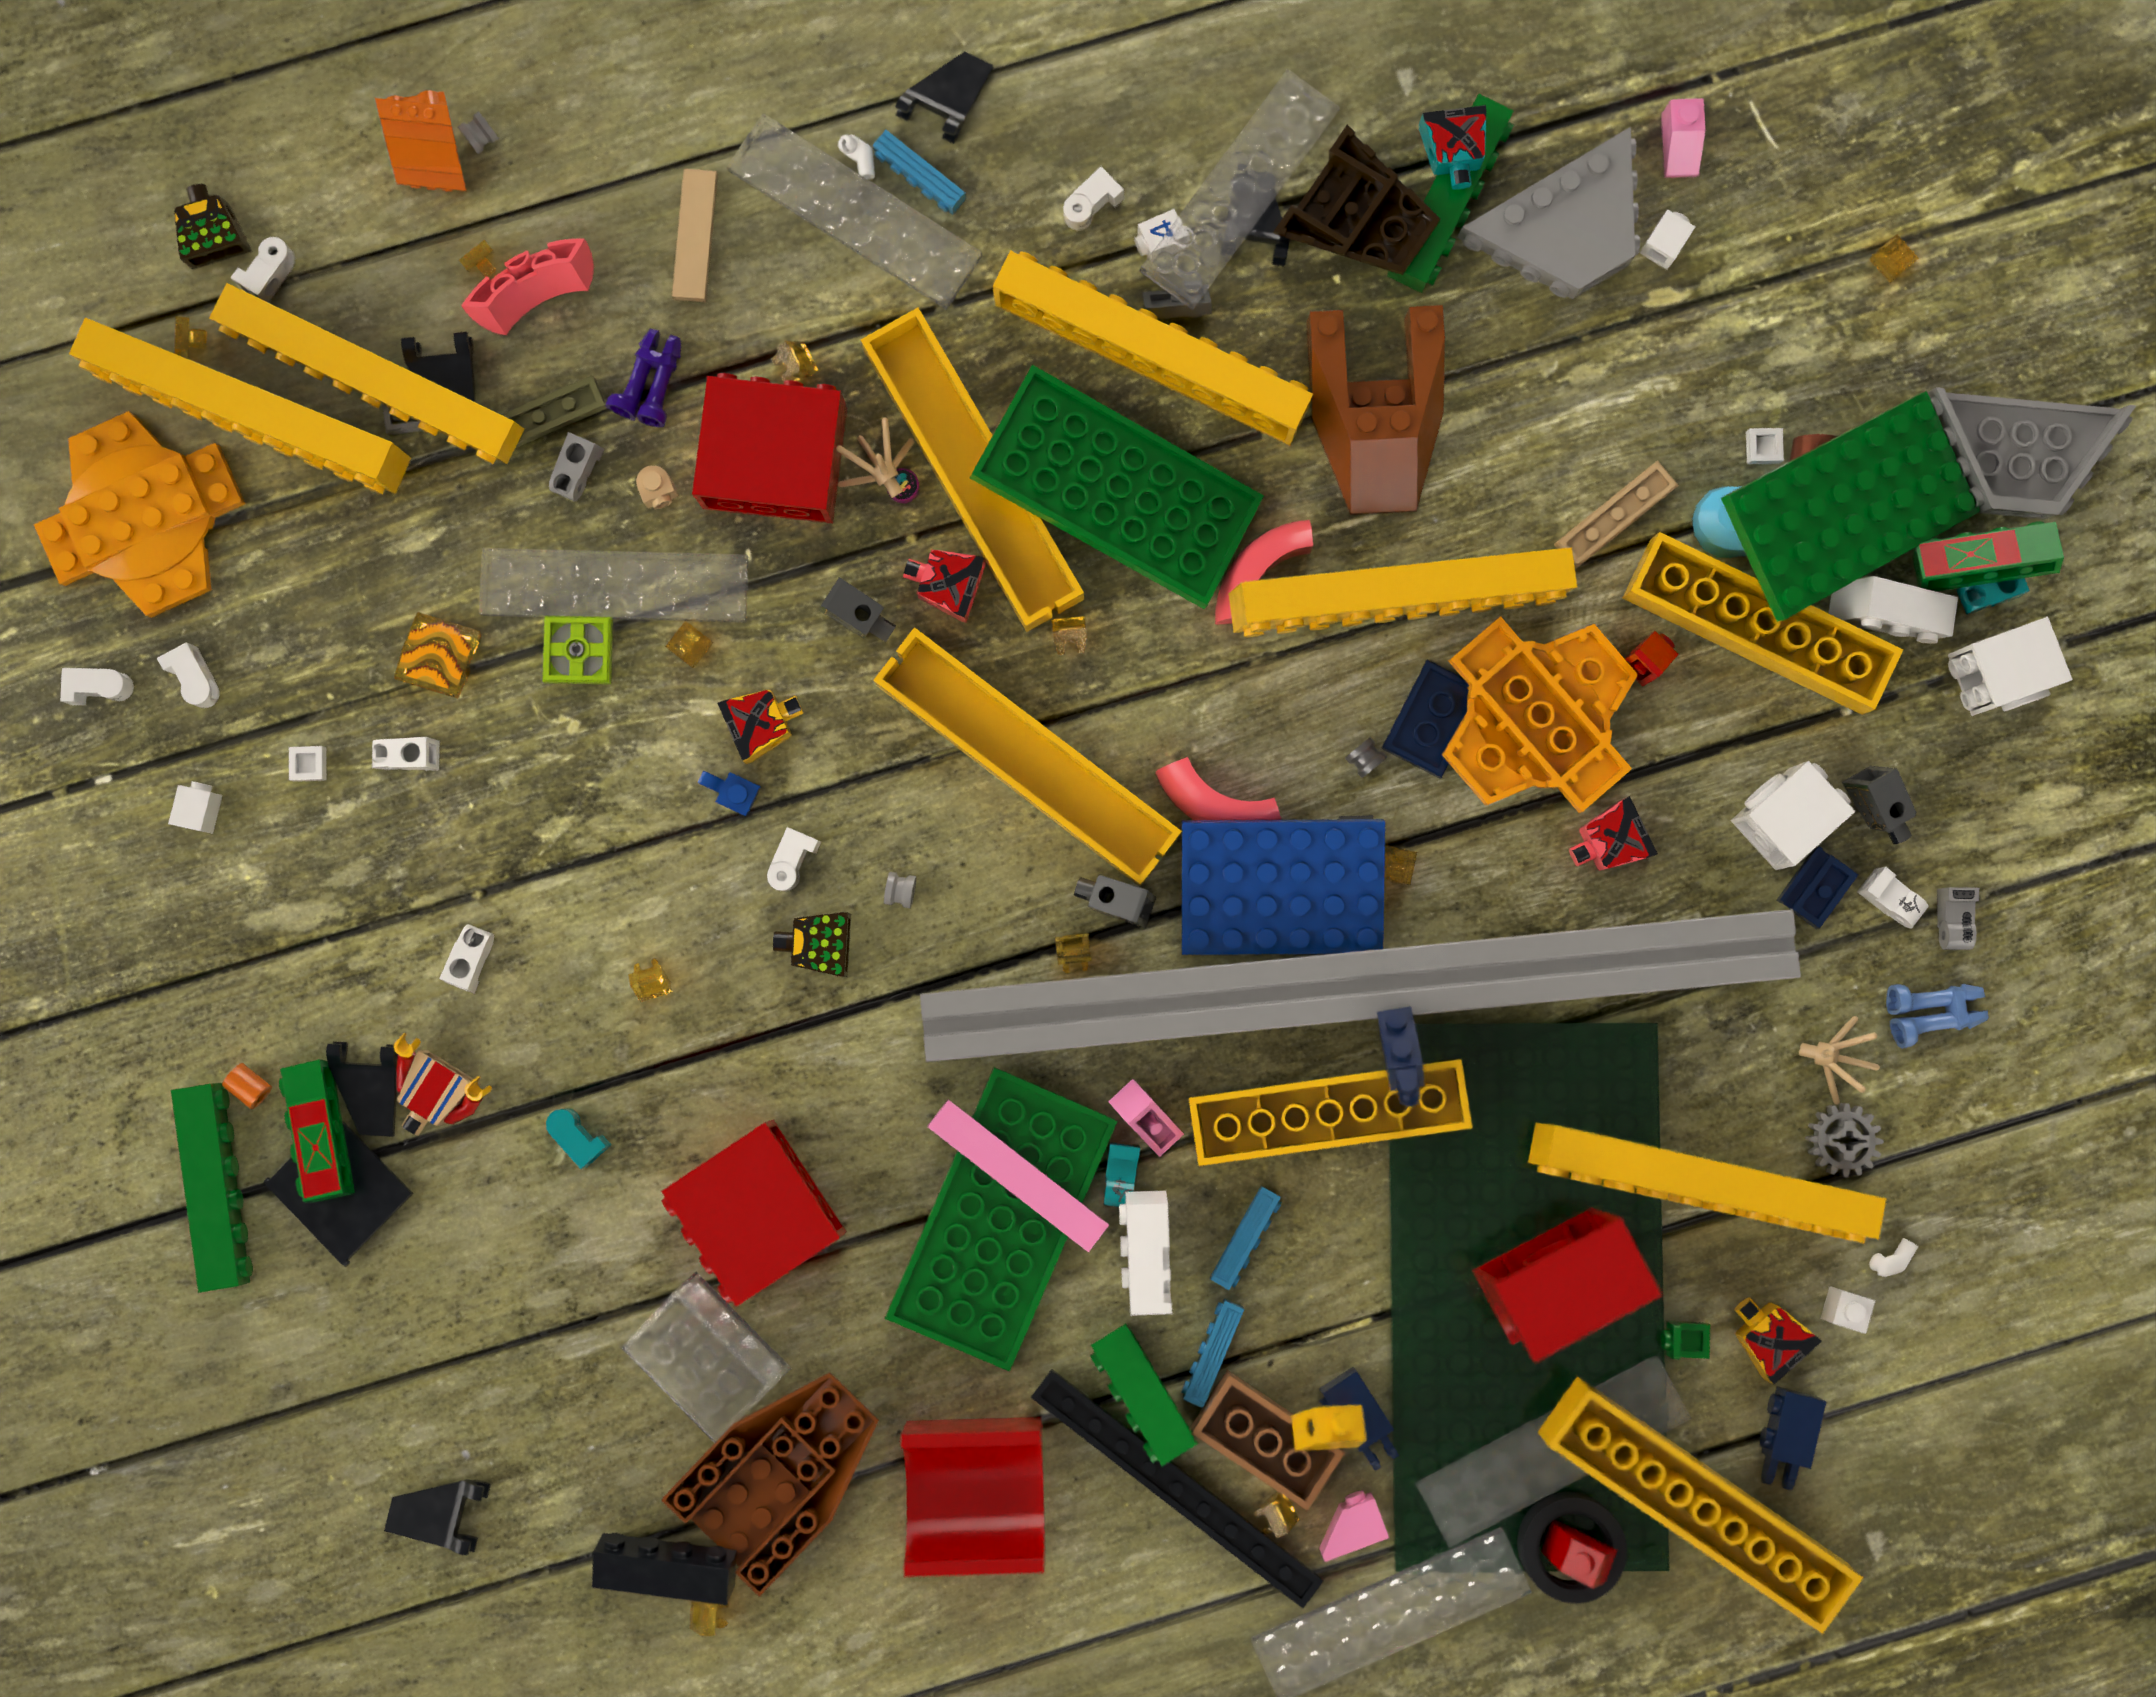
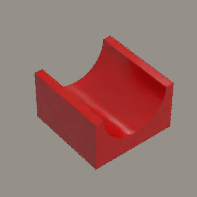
[1472,1207,1662,1362]
[901,1417,1046,1577]

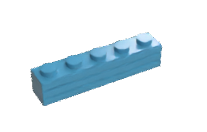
[873,130,966,214]
[1210,1186,1282,1290]
[1181,1299,1245,1408]

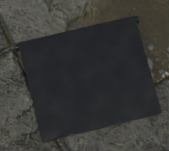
[264,1120,414,1267]

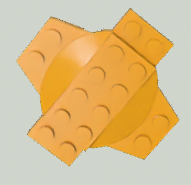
[34,411,245,618]
[1442,616,1638,813]

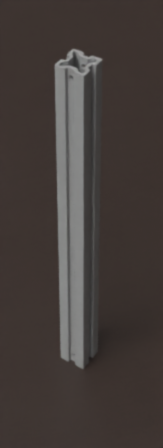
[920,909,1801,1062]

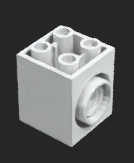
[1947,617,2073,716]
[1731,761,1855,870]

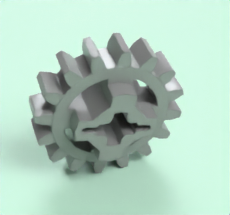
[1805,1103,1884,1177]

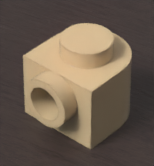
[636,465,679,509]

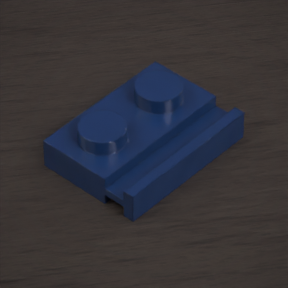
[1777,846,1858,929]

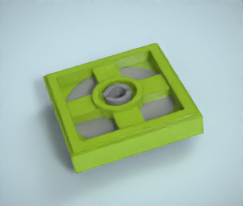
[542,616,613,684]

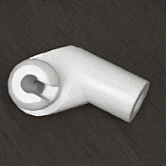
[838,134,875,180]
[1869,1238,1918,1277]

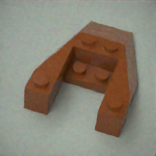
[1306,305,1445,515]

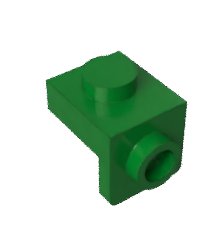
[1661,1321,1710,1360]

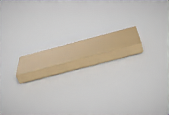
[672,169,718,302]
[1554,460,1679,569]

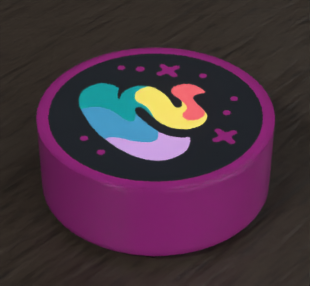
[887,468,920,503]

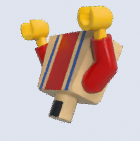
[394,1033,492,1136]

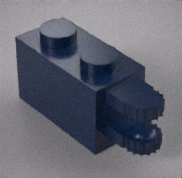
[1377,1006,1425,1107]
[1319,1367,1399,1471]
[1760,1386,1827,1490]

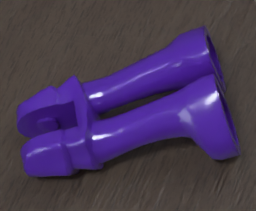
[605,329,681,428]

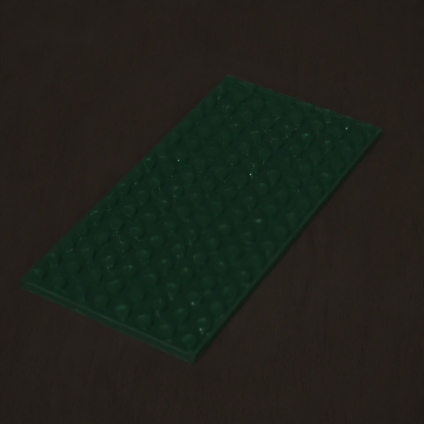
[1388,1023,1669,1572]

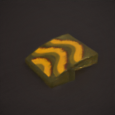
[394,612,482,699]

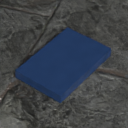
[1381,660,1469,779]

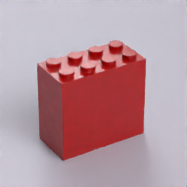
[692,373,847,524]
[661,1120,847,1307]

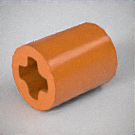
[222,1063,272,1110]

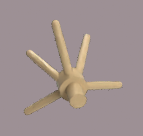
[836,417,915,498]
[1799,1016,1880,1105]

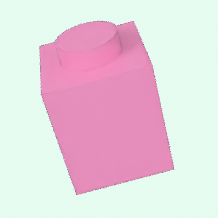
[1661,98,1705,178]
[1108,1079,1184,1157]
[1319,1491,1389,1562]

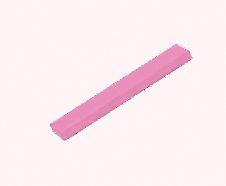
[927,1099,1109,1252]

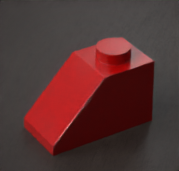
[1624,631,1679,687]
[1541,1519,1617,1588]

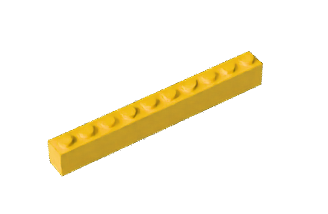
[209,283,525,465]

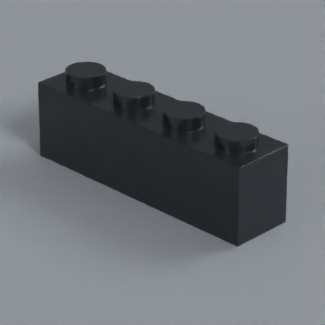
[592,1533,737,1605]

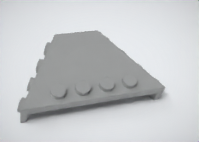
[1457,127,1640,299]
[1928,387,2136,519]

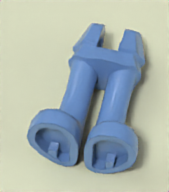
[1886,984,1989,1048]

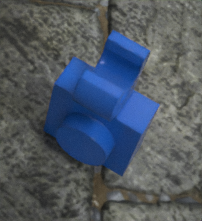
[698,771,761,817]

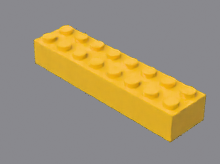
[1622,532,1903,715]
[1189,1059,1472,1166]

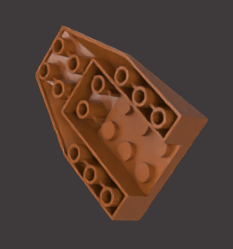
[661,1372,879,1597]

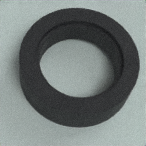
[1517,1492,1627,1604]

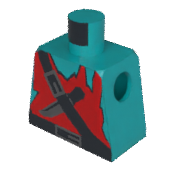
[1418,105,1487,190]

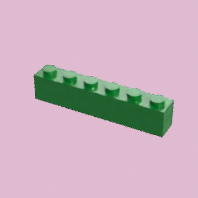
[1387,93,1514,293]
[171,1083,253,1293]

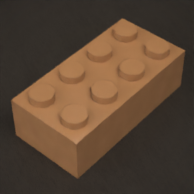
[1190,1370,1345,1511]

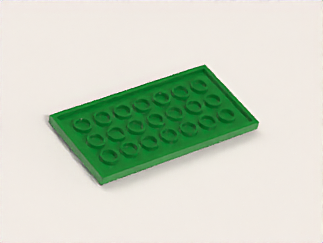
[970,365,1264,609]
[1721,391,1980,622]
[885,1067,1118,1372]

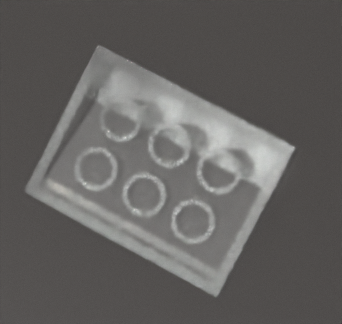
[622,1272,791,1443]

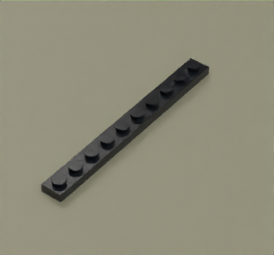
[1031,1369,1323,1609]

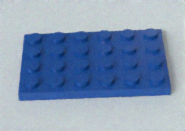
[1182,819,1385,955]

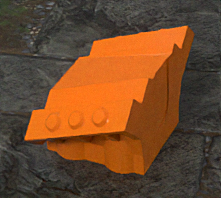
[375,90,467,192]

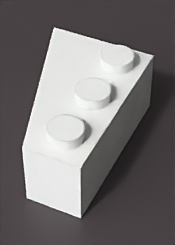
[1829,576,1958,644]
[1119,1190,1172,1315]

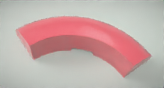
[461,239,594,336]
[1215,520,1313,625]
[1155,757,1282,820]

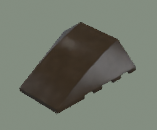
[1273,124,1440,275]

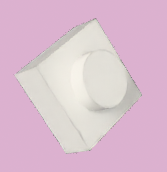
[1746,428,1784,464]
[289,746,326,782]

